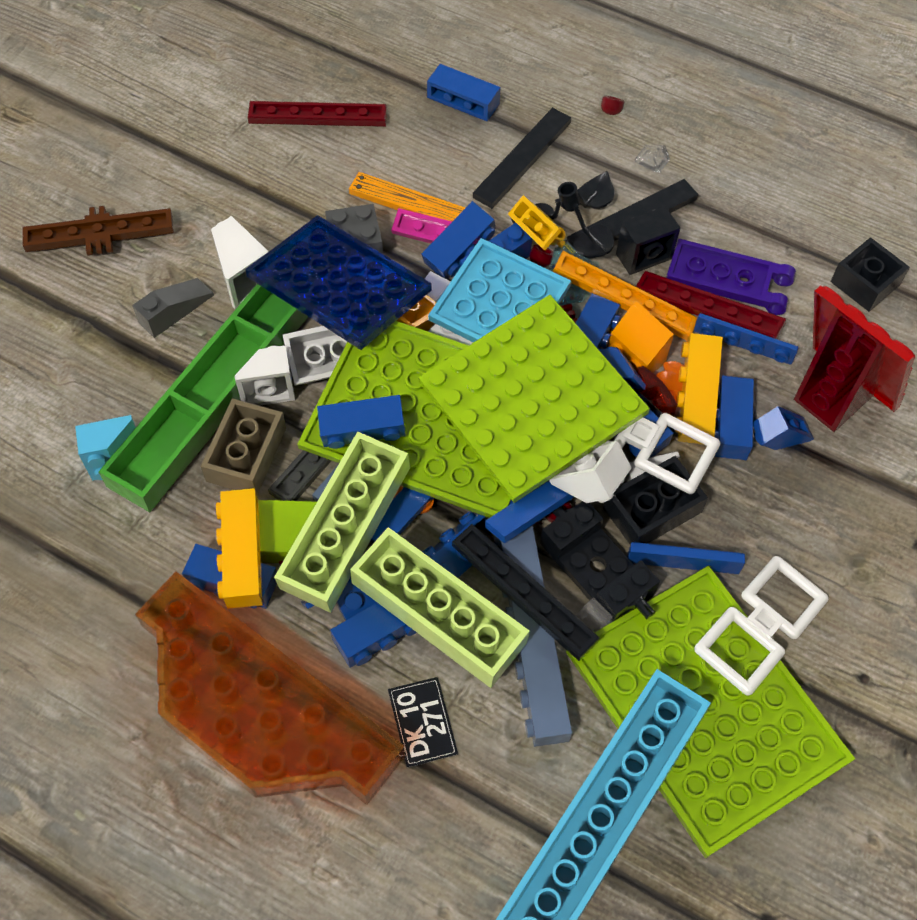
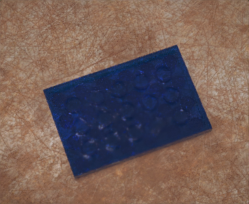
[245,215,432,350]

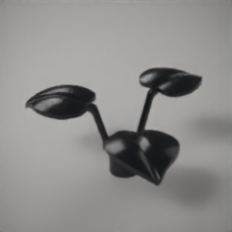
[511,171,615,258]

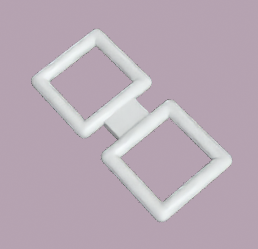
[605,402,720,494]
[694,556,829,696]

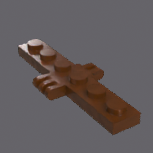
[23,206,174,256]

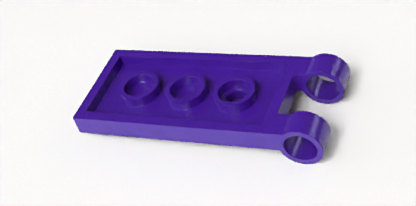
[666,239,796,315]

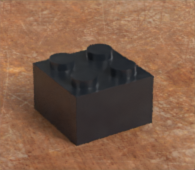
[616,206,680,275]
[830,237,910,312]

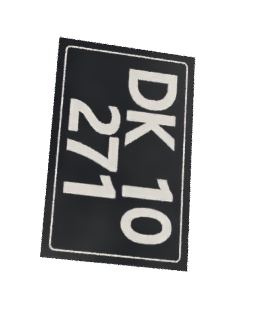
[388,677,458,768]

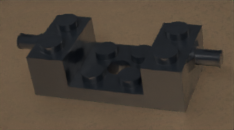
[540,501,660,624]

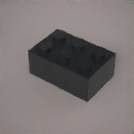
[603,456,708,544]

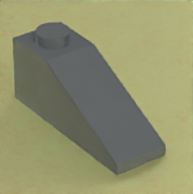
[132,278,214,338]

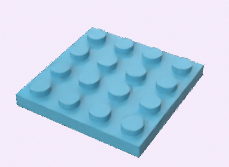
[428,238,571,342]

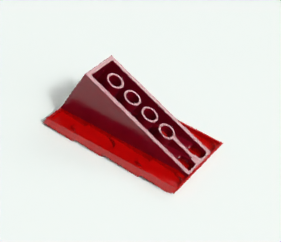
[793,285,915,432]

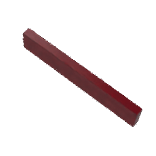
[248,101,387,127]
[635,271,786,339]

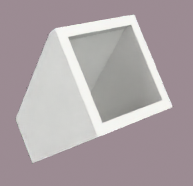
[211,216,272,310]

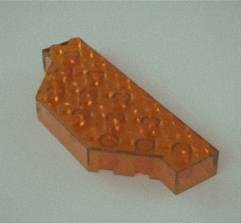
[135,571,406,805]

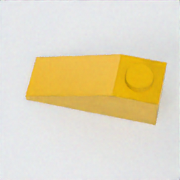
[508,195,562,250]

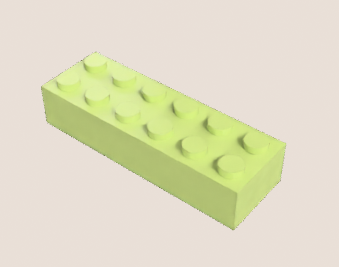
[274,431,410,613]
[350,527,530,688]

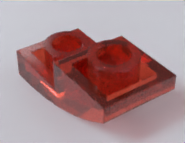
[637,366,677,417]

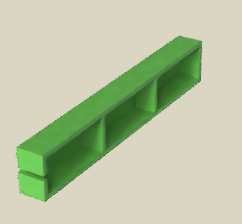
[99,245,333,513]

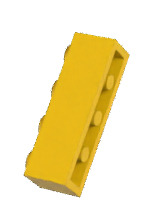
[674,333,723,445]
[216,488,263,609]

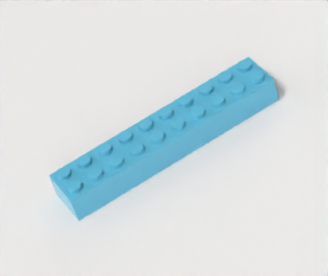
[496,669,711,920]

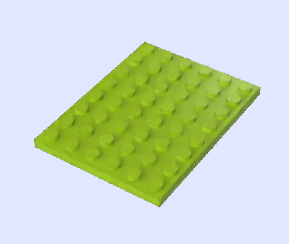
[297,310,511,518]
[566,566,855,859]

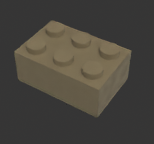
[200,398,286,495]

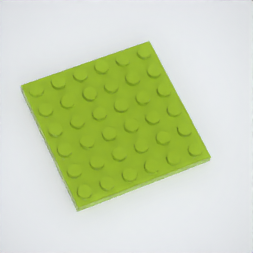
[418,294,650,503]

